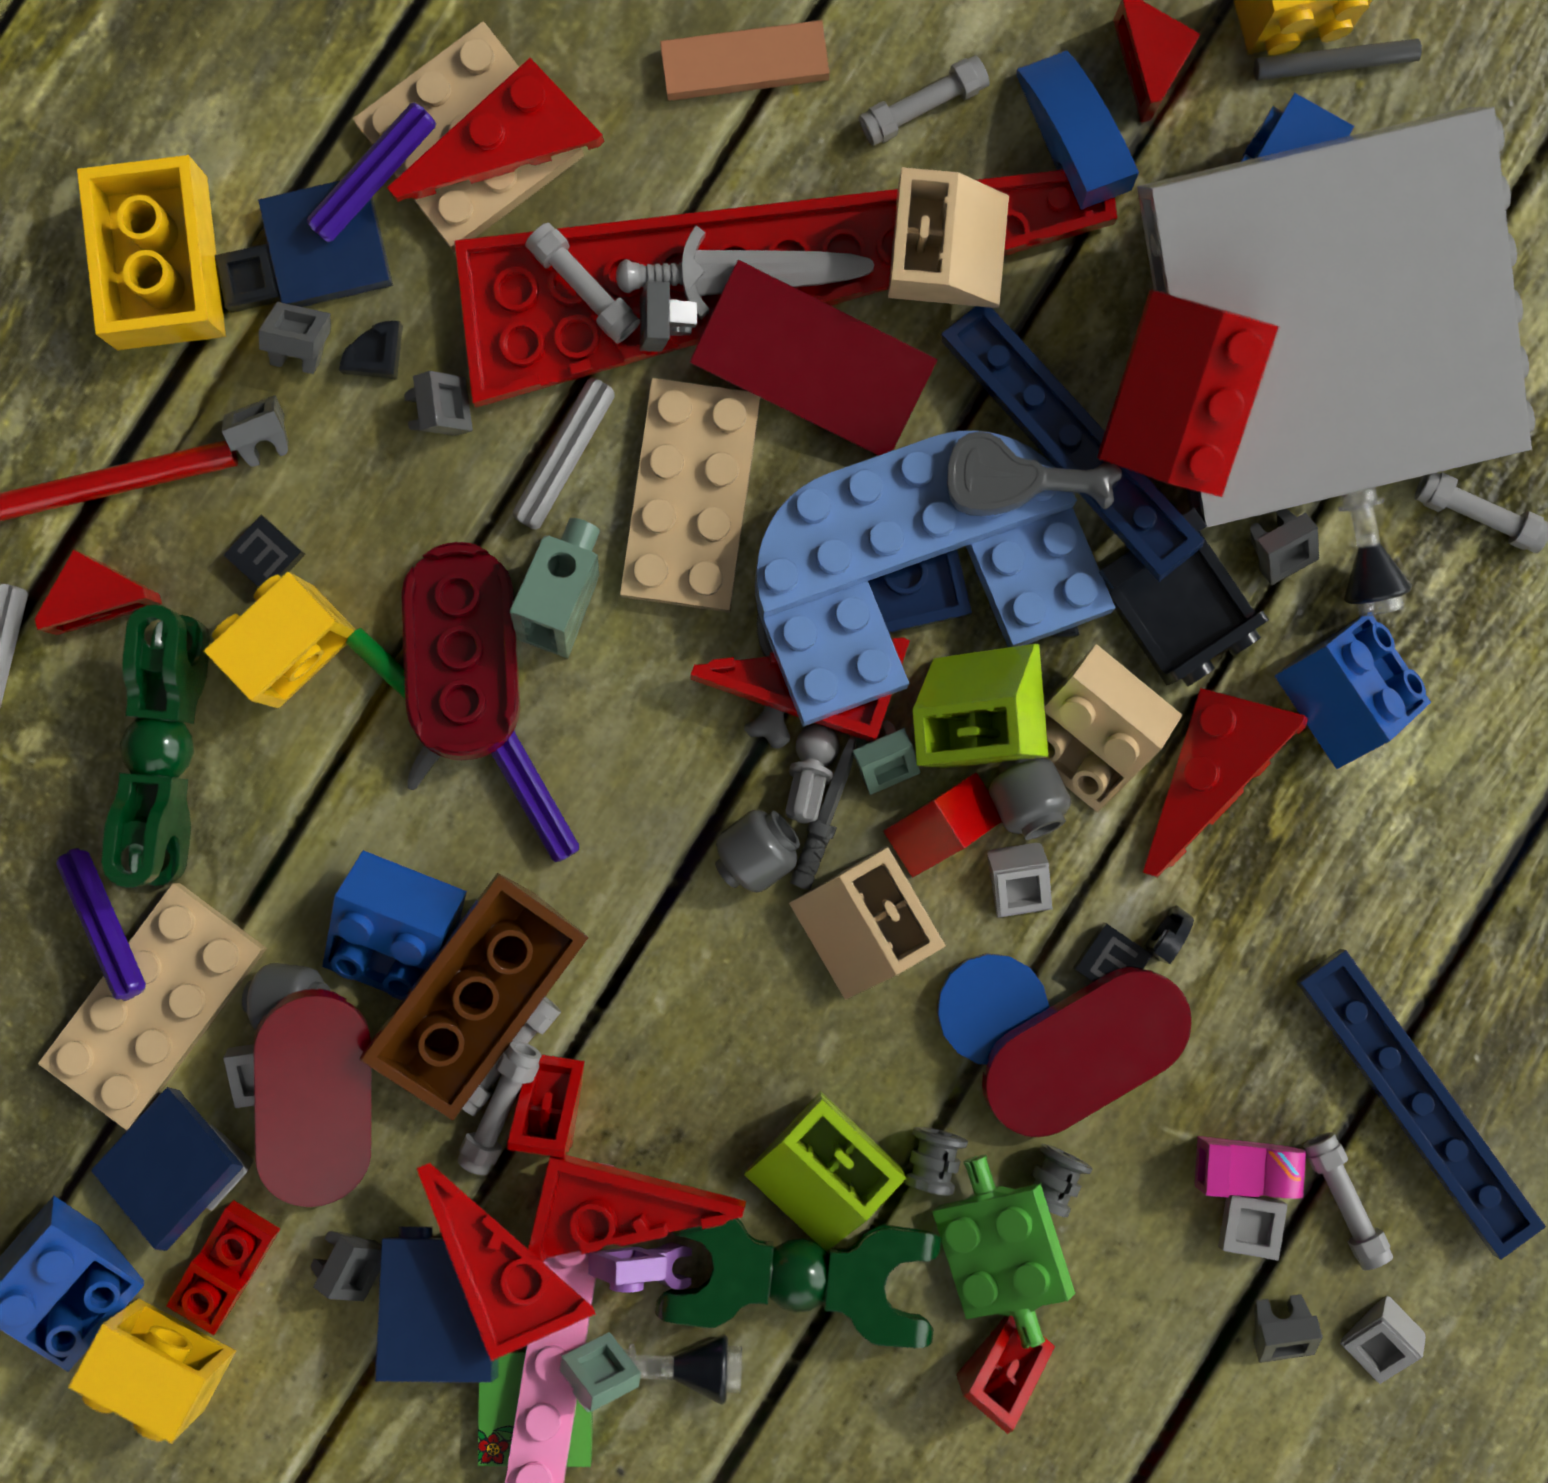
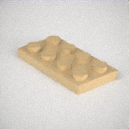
[620,378,761,613]
[38,883,267,1130]

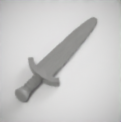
[616,226,874,321]

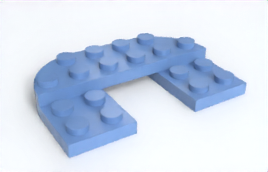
[755,431,1115,726]

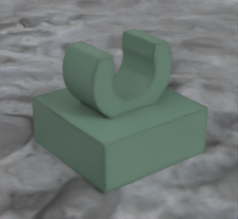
[853,720,921,795]
[560,1332,641,1412]

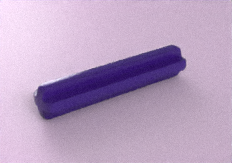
[307,102,436,242]
[491,731,579,862]
[56,848,146,1001]

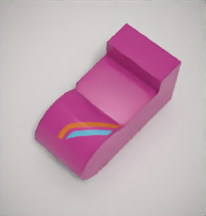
[1194,1136,1306,1199]

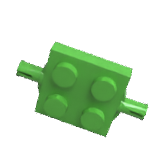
[932,1155,1075,1349]

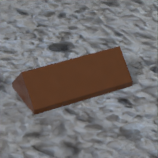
[360,872,589,1120]

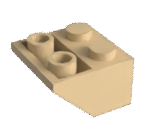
[888,167,1009,308]
[1032,644,1182,813]
[789,847,946,1000]

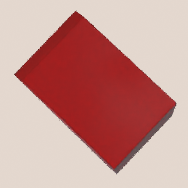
[1113,0,1201,123]
[34,549,162,635]
[883,772,1002,878]
[507,1055,585,1158]
[956,1316,1055,1434]

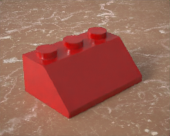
[1097,289,1280,497]

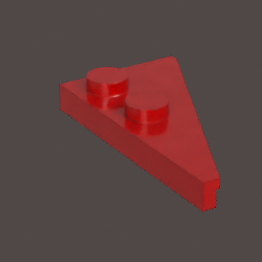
[387,58,604,202]
[690,637,910,742]
[1143,688,1308,878]
[528,1155,746,1263]
[416,1163,595,1361]

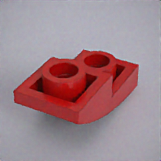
[166,1200,281,1336]

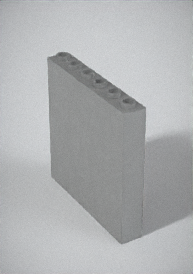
[1137,107,1535,528]

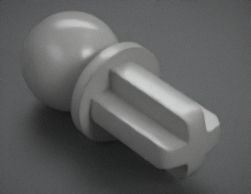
[786,724,840,824]

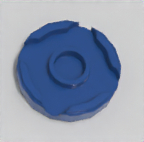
[937,953,1049,1065]

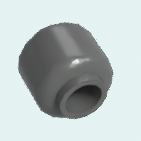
[989,758,1072,840]
[715,810,800,893]
[242,963,330,1031]

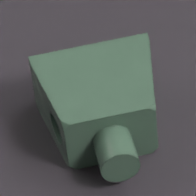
[510,518,600,658]

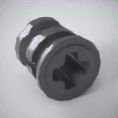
[904,1127,968,1196]
[1031,1144,1093,1218]

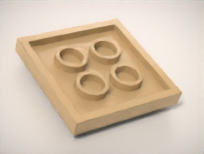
[353,21,584,253]

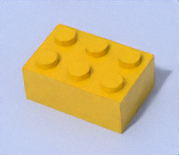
[77,155,226,351]

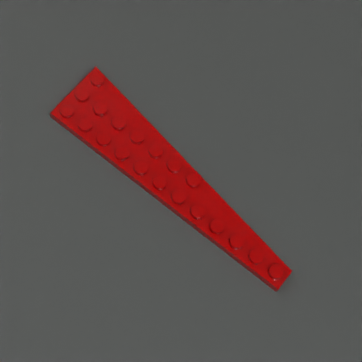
[454,170,1118,408]

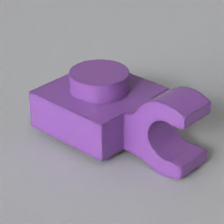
[588,1242,692,1292]

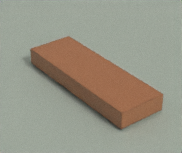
[660,20,829,101]

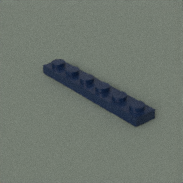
[941,306,1205,582]
[1296,949,1546,1260]

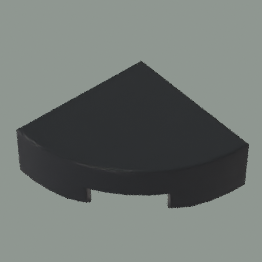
[339,321,403,379]
[1144,905,1194,964]

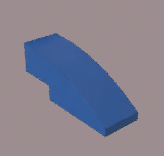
[1016,50,1139,210]

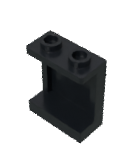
[1099,508,1269,687]

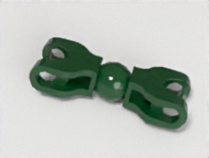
[101,604,210,888]
[655,1218,941,1348]

